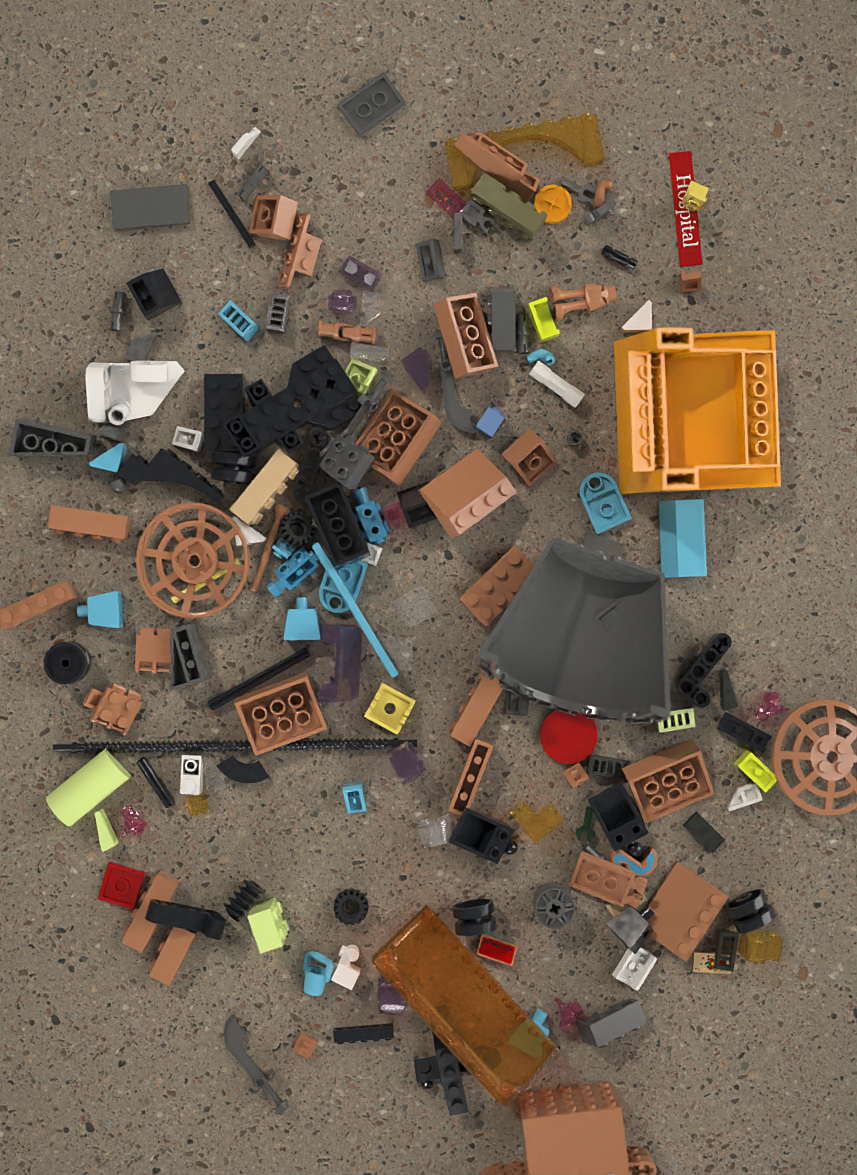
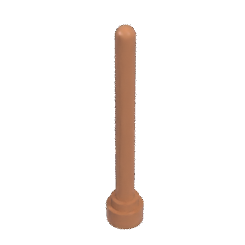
[250,503,291,592]

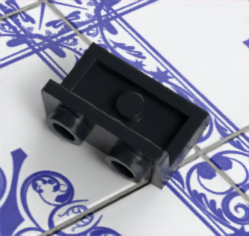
[414,1056,443,1089]

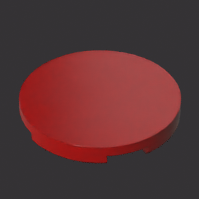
[540,710,598,764]

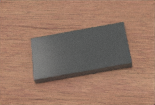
[110,184,190,230]

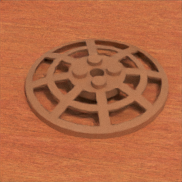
[136,503,250,618]
[771,700,857,816]

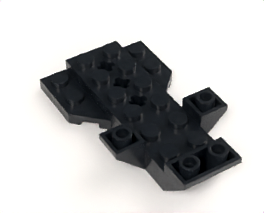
[222,345,362,458]

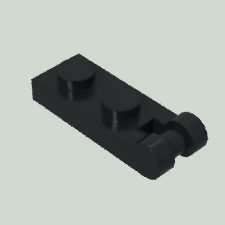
[716,712,773,753]

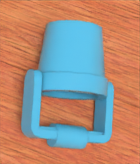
[303,951,333,996]

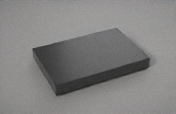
[337,72,406,138]

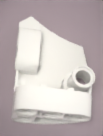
[86,361,185,425]

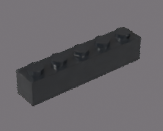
[333,1023,394,1044]

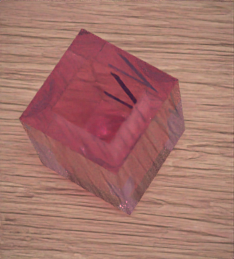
[381,502,406,527]

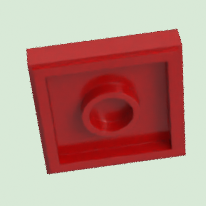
[97,861,146,910]

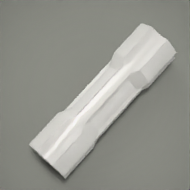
[529,361,585,408]

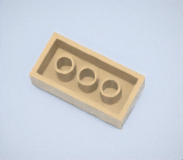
[230,449,300,526]

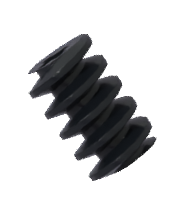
[223,879,265,922]

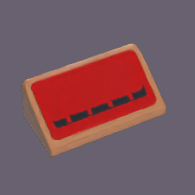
[476,934,518,966]

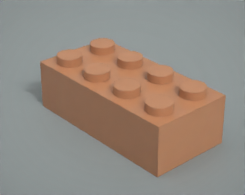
[434,293,498,379]
[459,545,534,627]

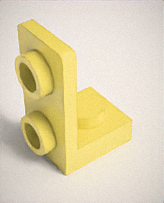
[681,181,709,211]

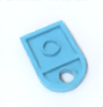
[579,472,632,535]
[319,559,368,613]

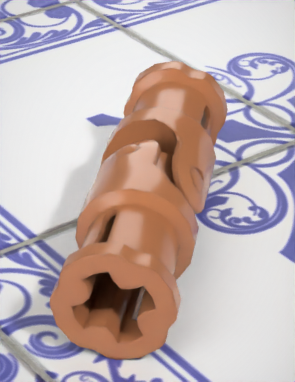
[318,320,377,345]

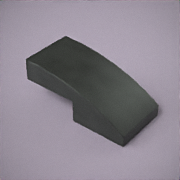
[683,812,725,853]

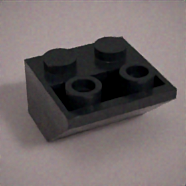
[126,268,182,321]
[397,481,438,529]

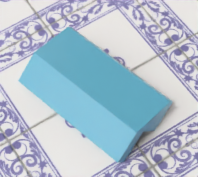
[659,499,707,578]

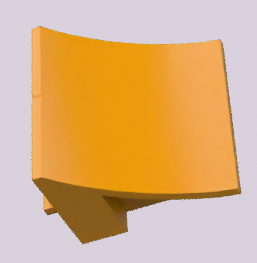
[614,328,781,494]

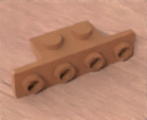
[279,213,322,289]

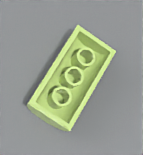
[46,748,131,826]

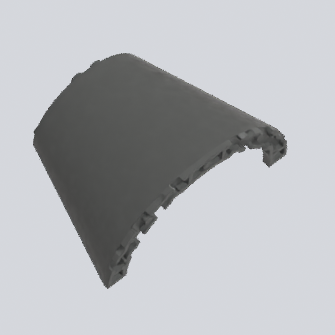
[476,537,670,724]

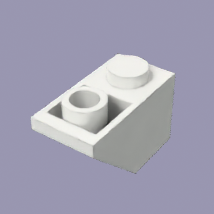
[180,755,203,795]

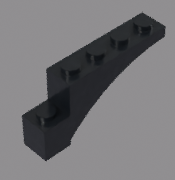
[118,448,224,503]
[428,1004,469,1116]

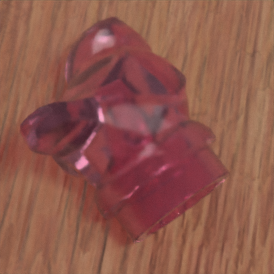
[754,692,789,721]
[120,805,148,838]
[555,997,584,1034]

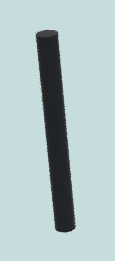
[208,180,256,249]

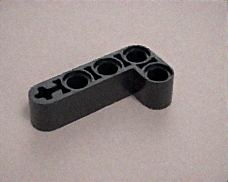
[675,633,732,708]
[145,899,226,940]

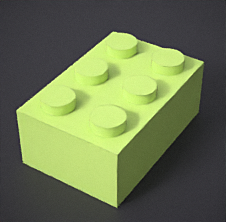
[247,897,289,954]

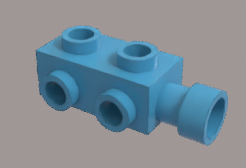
[352,487,390,545]
[266,547,319,598]

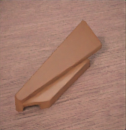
[454,132,540,203]

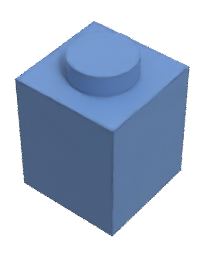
[475,407,504,438]

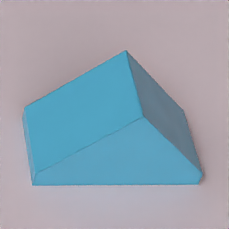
[89,443,127,473]
[342,781,367,814]

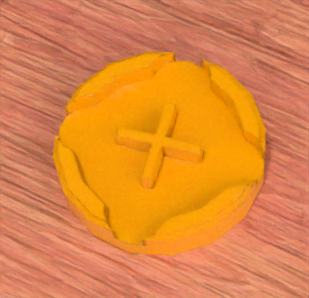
[534,184,572,224]

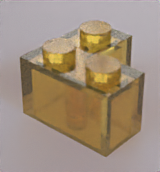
[510,799,565,844]
[738,929,783,964]

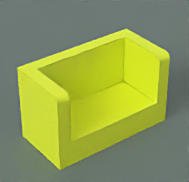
[527,297,560,343]
[734,750,777,793]

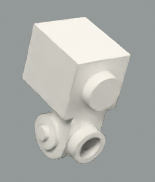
[331,945,361,990]

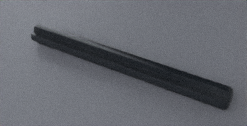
[208,648,311,711]

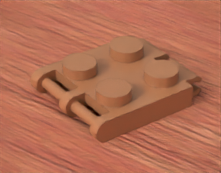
[135,628,172,674]
[90,682,142,736]

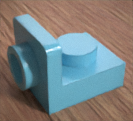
[272,538,298,560]

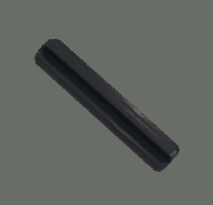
[136,757,175,808]

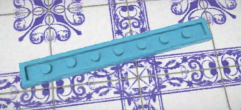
[312,542,399,678]

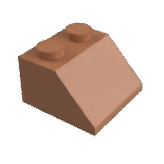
[249,195,298,240]
[501,428,558,487]

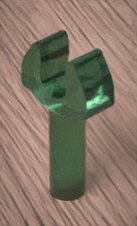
[575,806,595,843]

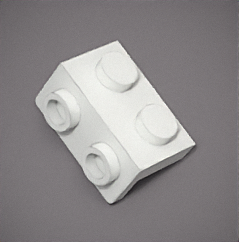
[612,947,657,991]

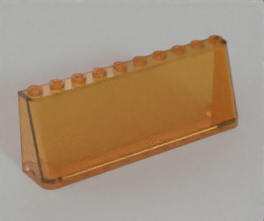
[371,905,559,1105]

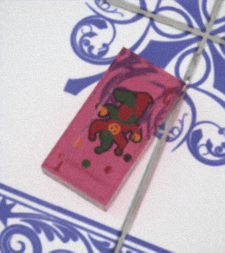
[426,178,467,219]

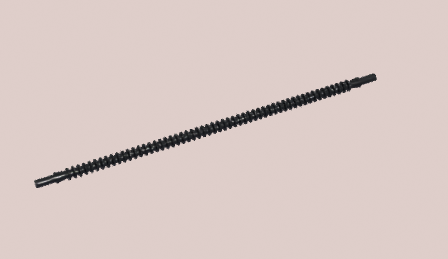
[53,738,417,754]

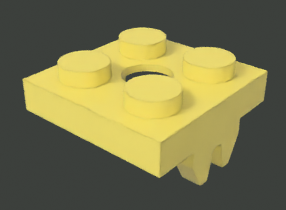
[364,682,416,735]

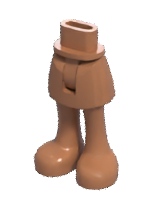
[549,284,617,322]

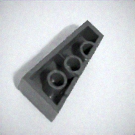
[8,418,97,456]

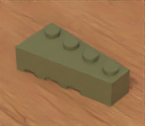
[470,173,548,241]

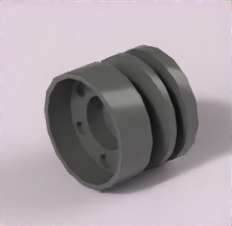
[532,882,575,929]

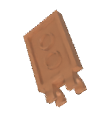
[569,851,648,909]

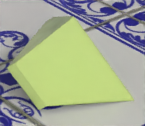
[345,359,378,397]

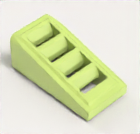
[656,708,696,733]
[95,809,119,852]

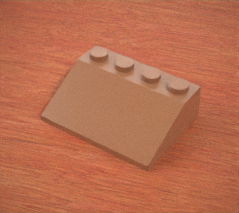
[356,389,442,486]
[419,449,517,538]
[234,671,328,756]
[622,739,715,824]
[647,861,729,961]

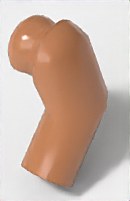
[594,180,612,207]

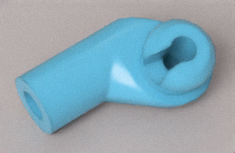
[526,349,555,365]

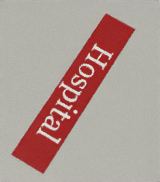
[669,151,703,267]

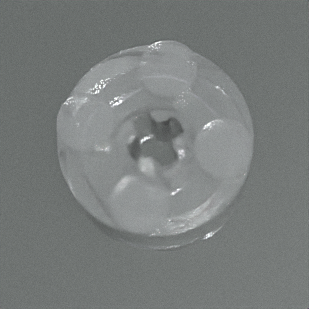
[416,814,455,849]

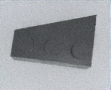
[487,286,516,350]
[169,623,211,691]
[575,998,647,1048]

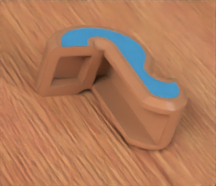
[609,846,658,878]

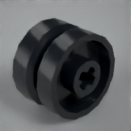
[211,452,256,485]
[43,641,91,685]
[725,889,776,934]
[452,899,497,936]

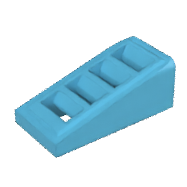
[218,300,260,342]

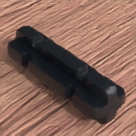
[601,245,638,270]

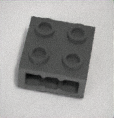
[319,434,375,490]

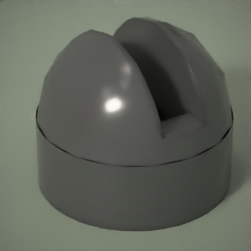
[567,430,583,446]
[109,478,126,493]

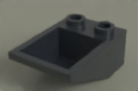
[587,782,649,857]
[448,807,518,864]

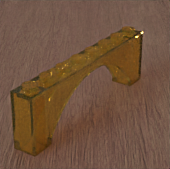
[444,112,605,192]

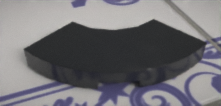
[216,755,269,783]

